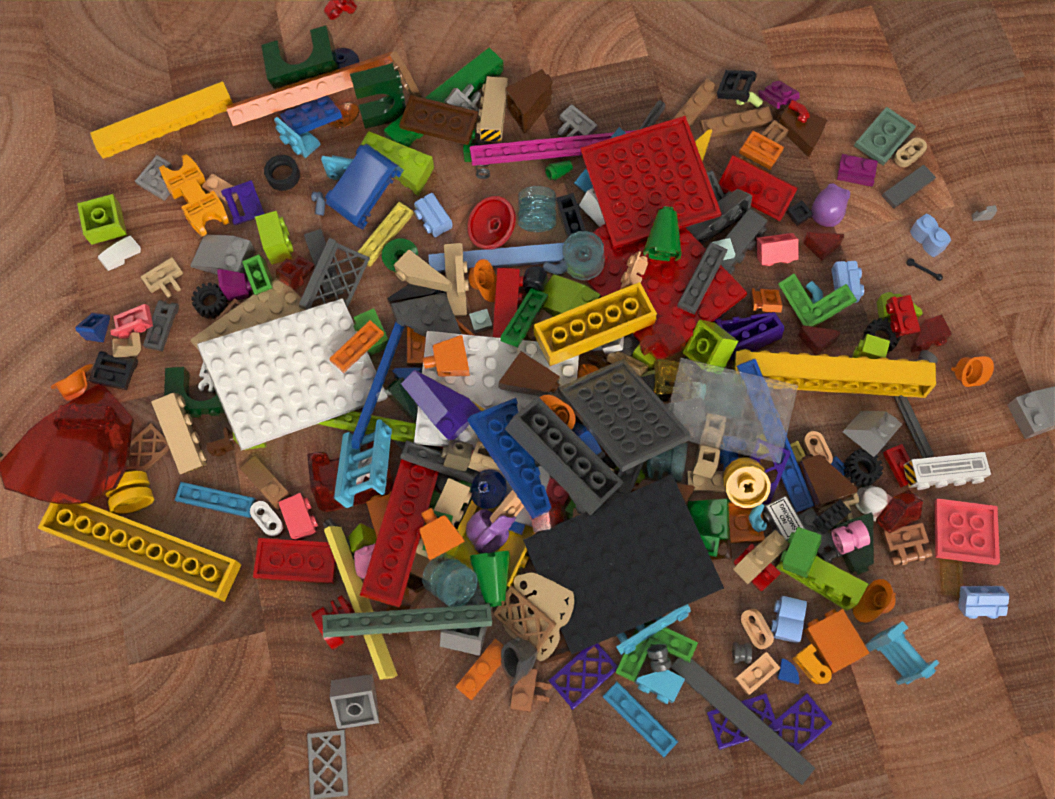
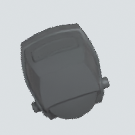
[501,637,538,686]

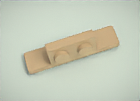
[444,243,469,316]

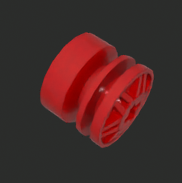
[311,595,355,650]

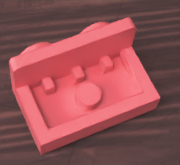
[110,304,153,339]

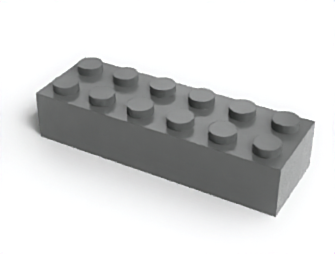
[505,397,624,516]

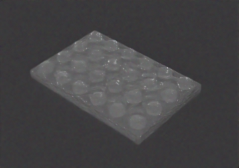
[668,358,798,463]

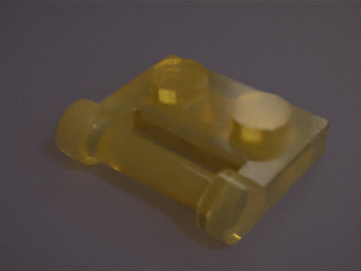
[654,359,693,399]

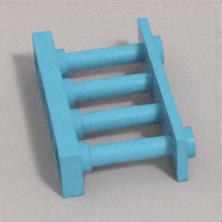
[334,419,392,508]
[616,604,691,655]
[865,621,939,685]

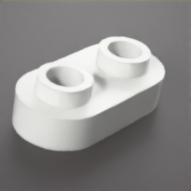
[250,501,283,536]

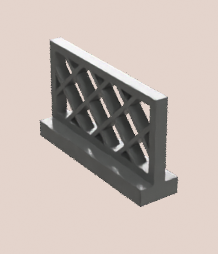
[299,238,370,310]

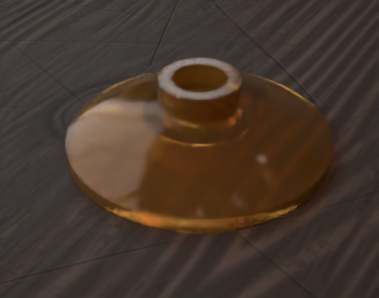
[328,102,360,129]

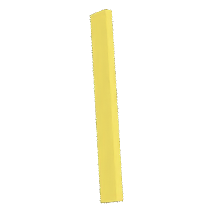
[324,526,397,680]

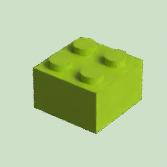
[77,194,127,245]
[255,211,294,265]
[683,320,738,374]

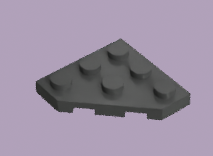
[391,293,461,337]

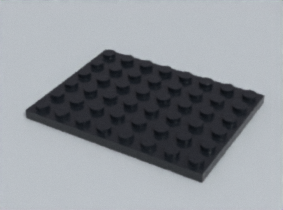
[523,475,724,655]

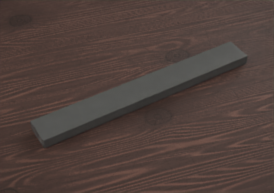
[670,658,815,785]

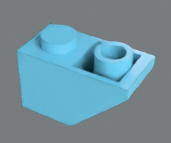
[635,670,685,704]

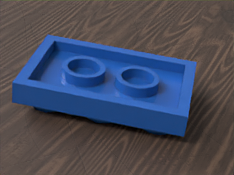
[280,95,342,135]

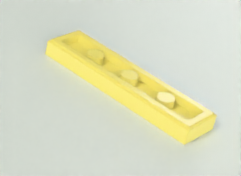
[357,202,414,267]

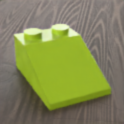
[542,274,600,316]

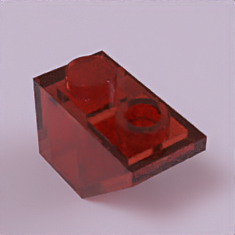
[910,314,952,353]
[876,489,923,534]

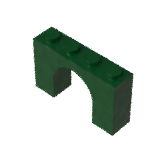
[261,25,339,89]
[350,63,406,129]
[164,367,225,418]

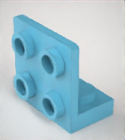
[274,117,321,158]
[321,155,353,180]

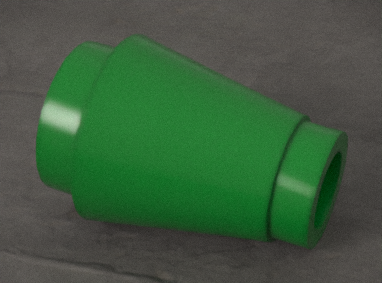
[545,160,573,181]

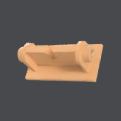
[620,251,648,290]

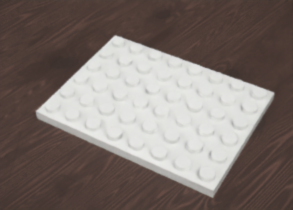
[197,298,388,451]
[414,331,579,449]

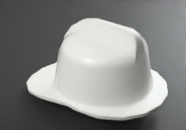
[855,485,900,525]

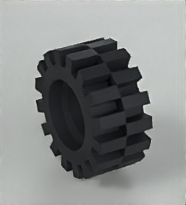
[191,282,228,319]
[863,318,901,354]
[843,449,883,487]
[812,499,851,535]

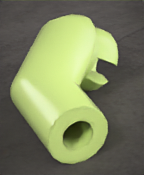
[736,91,763,108]

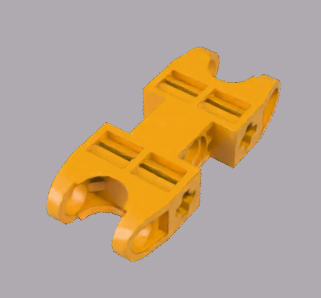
[159,154,229,237]

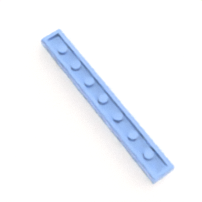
[428,242,575,273]

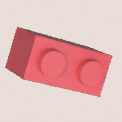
[756,233,798,266]
[278,493,318,540]

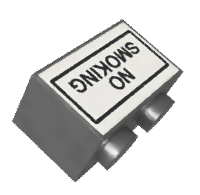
[762,496,805,542]

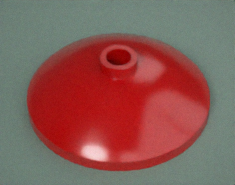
[468,196,516,250]

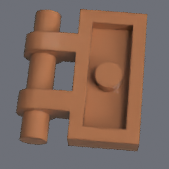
[882,523,932,566]

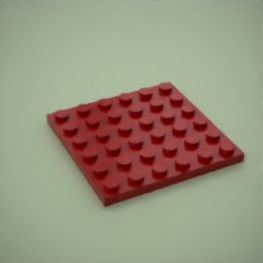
[580,116,721,249]

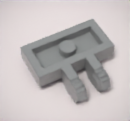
[444,84,481,113]
[558,104,597,137]

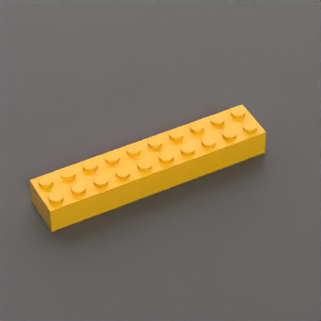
[731,349,936,398]
[38,492,241,602]

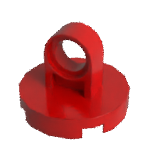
[324,0,357,20]

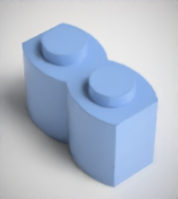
[910,214,951,257]
[770,595,807,644]

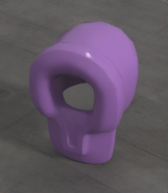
[811,183,851,227]
[466,509,516,554]

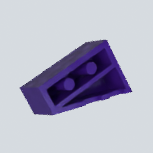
[715,312,784,360]

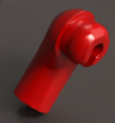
[788,100,810,123]

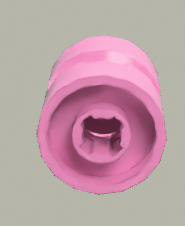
[831,520,870,555]

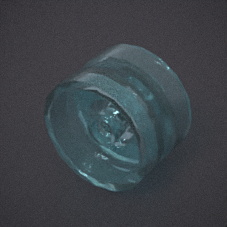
[563,231,605,280]

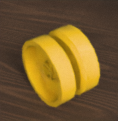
[723,458,770,508]
[103,471,154,514]

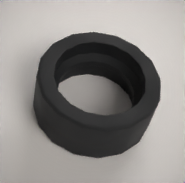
[264,155,300,191]

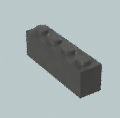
[685,189,752,244]

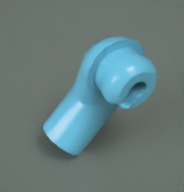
[806,281,823,304]
[748,504,767,532]

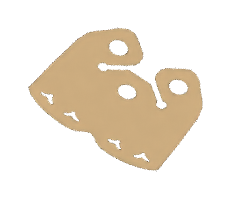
[500,573,574,661]

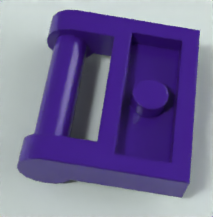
[221,180,265,226]

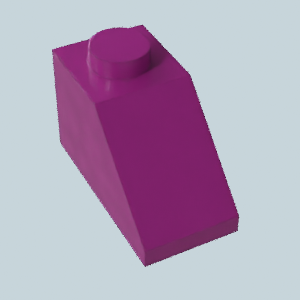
[217,269,253,302]

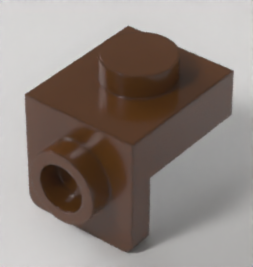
[206,427,236,457]

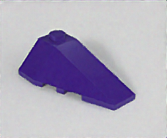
[401,370,481,440]

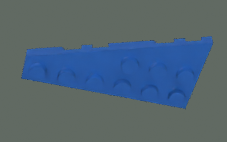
[467,398,551,519]

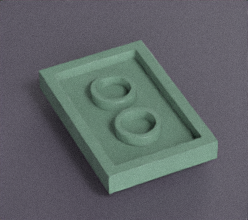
[854,107,916,166]

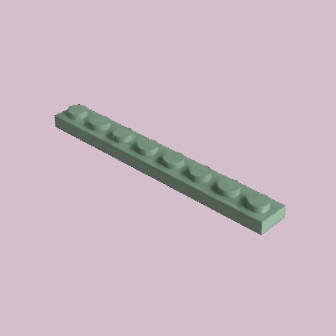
[323,604,492,638]

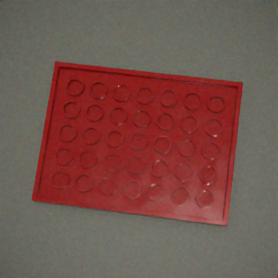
[564,224,747,363]

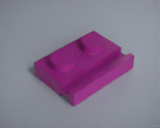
[758,80,800,109]
[837,154,878,187]

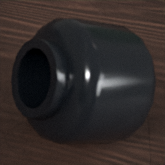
[523,266,548,293]

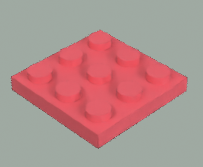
[934,499,1000,565]

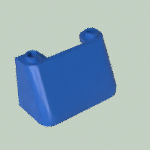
[325,144,404,230]

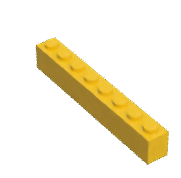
[90,81,233,159]

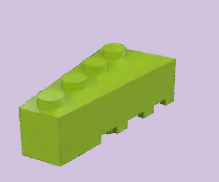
[361,131,434,196]
[776,545,868,611]

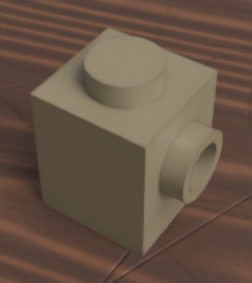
[441,440,473,472]

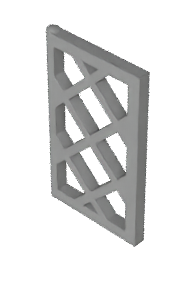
[307,730,349,799]

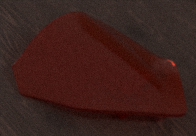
[0,385,134,505]

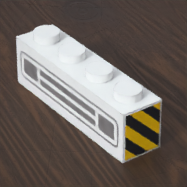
[903,452,991,490]

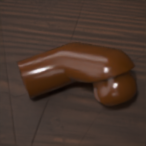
[588,354,612,368]

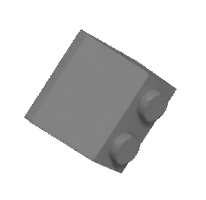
[843,411,902,457]
[330,674,379,729]

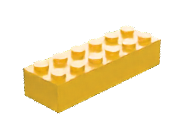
[534,282,657,367]

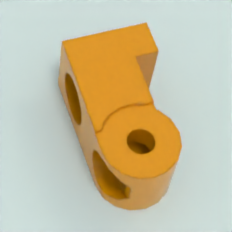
[792,644,832,685]

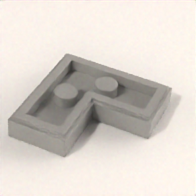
[135,155,172,201]

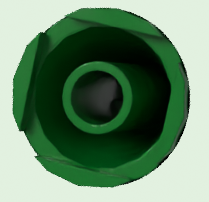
[643,206,681,261]
[470,551,510,607]

